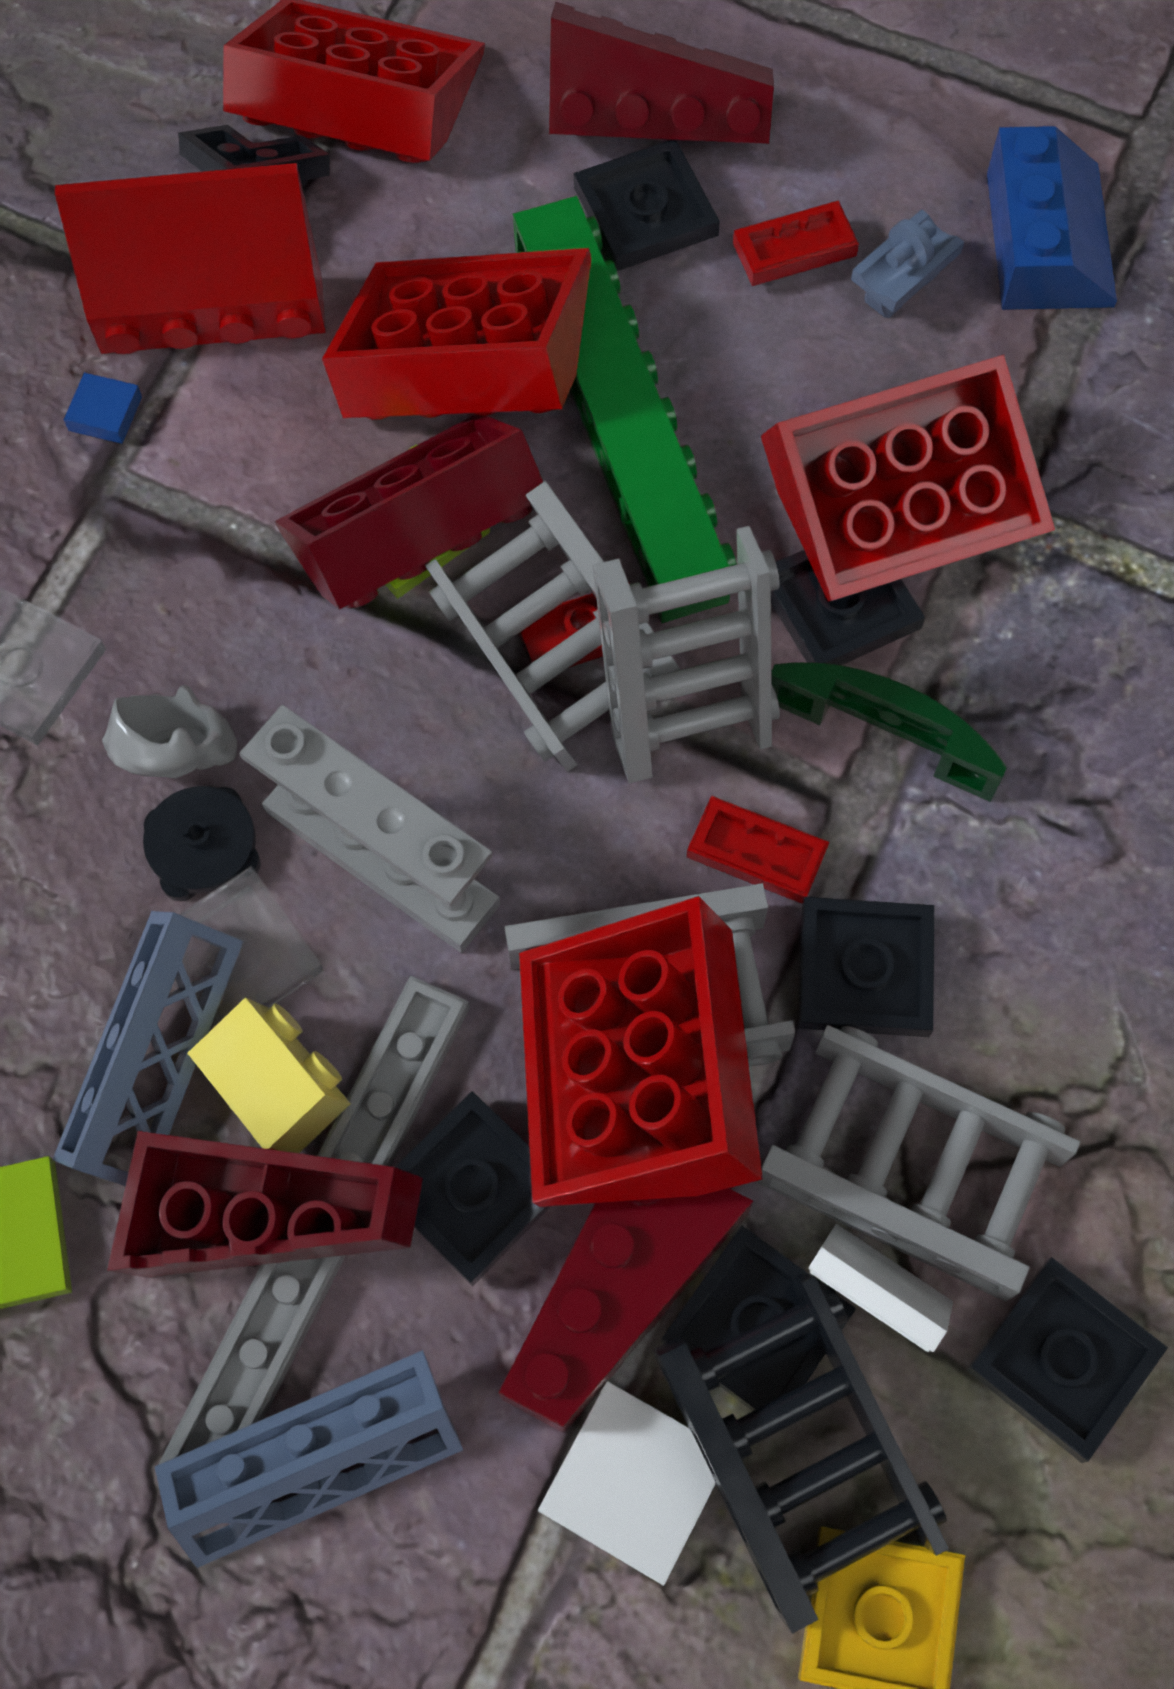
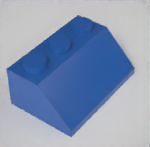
[987,126,1117,310]

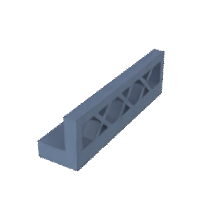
[52,911,244,1186]
[155,1350,463,1568]

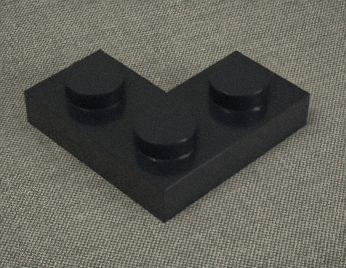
[178,125,330,187]

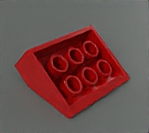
[223,0,485,163]
[55,163,326,354]
[322,248,591,420]
[761,354,1055,602]
[519,896,763,1207]

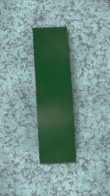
[771,662,1007,802]

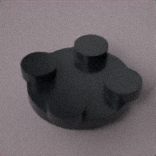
[143,786,261,902]

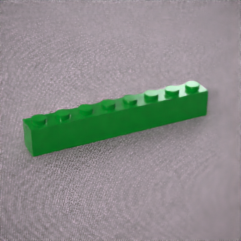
[513,196,737,623]

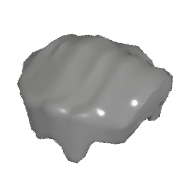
[102,685,237,778]

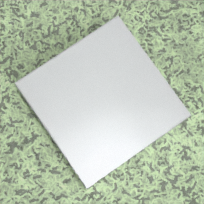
[808,1224,953,1352]
[537,1381,716,1586]

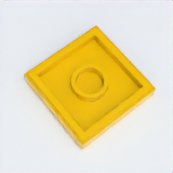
[798,1526,965,1689]

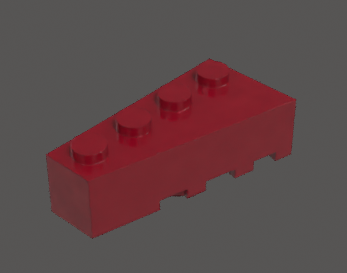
[549,2,774,144]
[107,1131,423,1278]
[498,1188,753,1433]

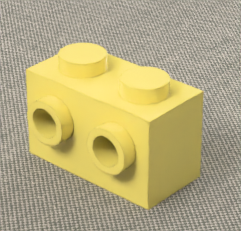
[187,997,351,1153]

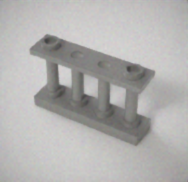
[425,481,680,772]
[593,526,780,783]
[239,704,501,953]
[504,883,795,1066]
[756,1025,1081,1302]

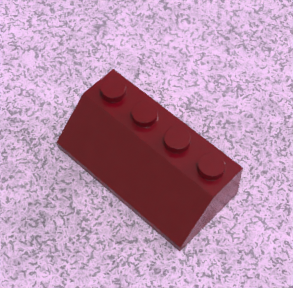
[274,414,543,610]

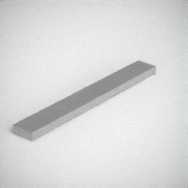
[158,975,470,1465]

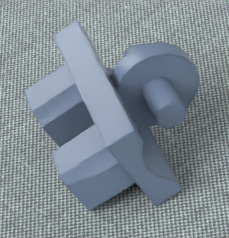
[851,209,964,318]

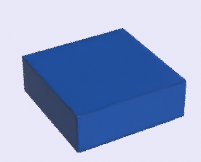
[63,372,142,444]

